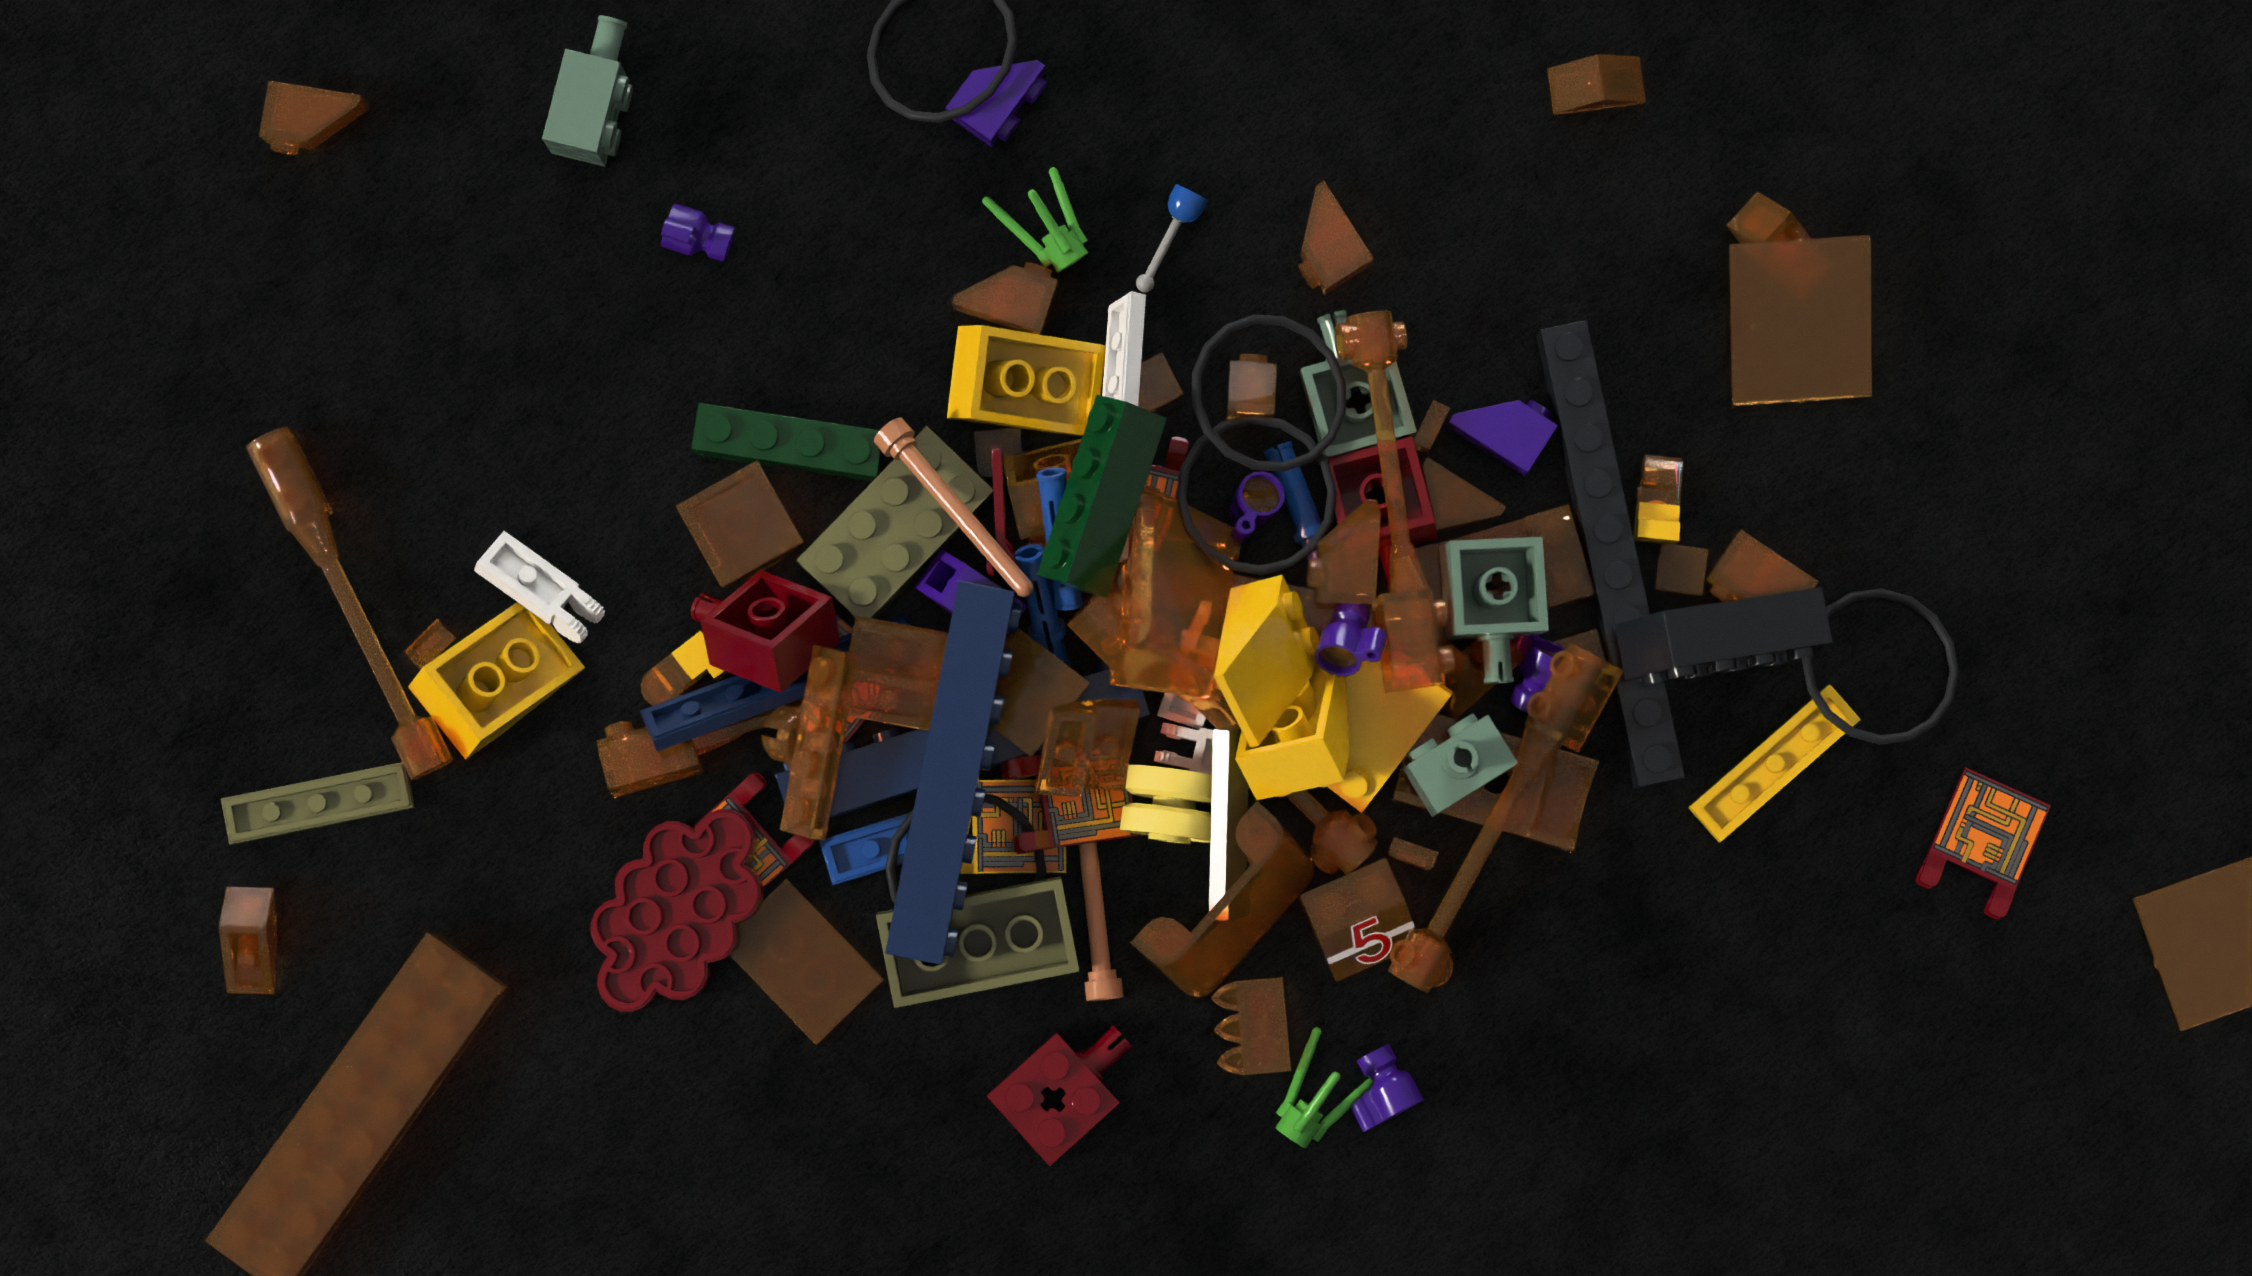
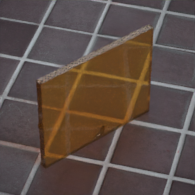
[1729,235,1872,406]
[2132,857,2252,1031]

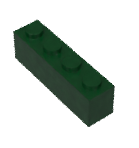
[1037,395,1167,598]
[691,403,883,482]

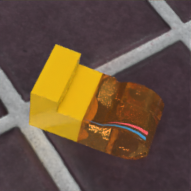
[1633,455,1683,545]
[641,631,729,706]

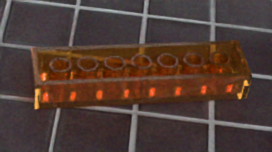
[205,932,510,1276]

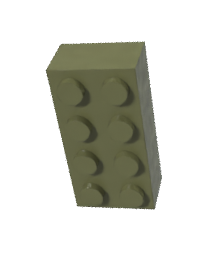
[797,426,994,628]
[876,876,1079,1008]

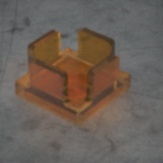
[676,460,804,589]

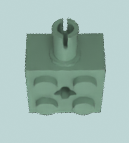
[542,15,633,167]
[1299,310,1417,458]
[1439,537,1549,684]
[1403,713,1518,817]

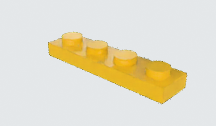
[1688,685,1861,842]

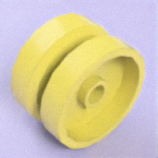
[1120,765,1212,844]

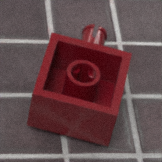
[1327,437,1438,593]
[691,570,840,693]
[987,1025,1133,1166]

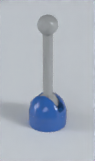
[1136,184,1208,292]

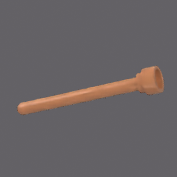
[874,417,1033,597]
[1078,842,1124,1001]

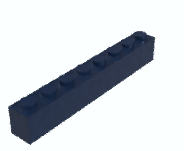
[885,581,1023,965]
[775,656,1150,830]

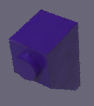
[1446,400,1558,477]

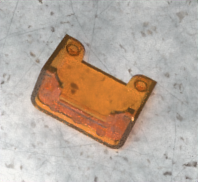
[1109,487,1241,701]
[1130,801,1315,997]

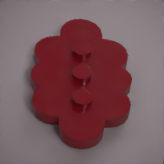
[591,809,764,1012]

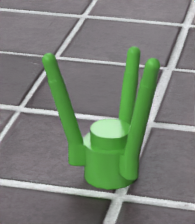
[982,167,1088,273]
[1275,1027,1373,1149]

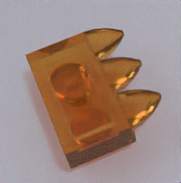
[1211,977,1291,1075]

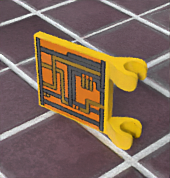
[961,780,1066,874]

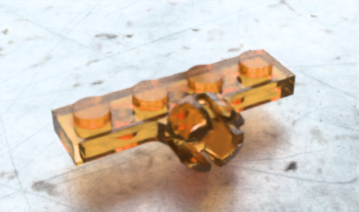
[761,645,859,840]

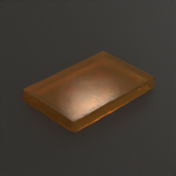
[730,879,884,1045]

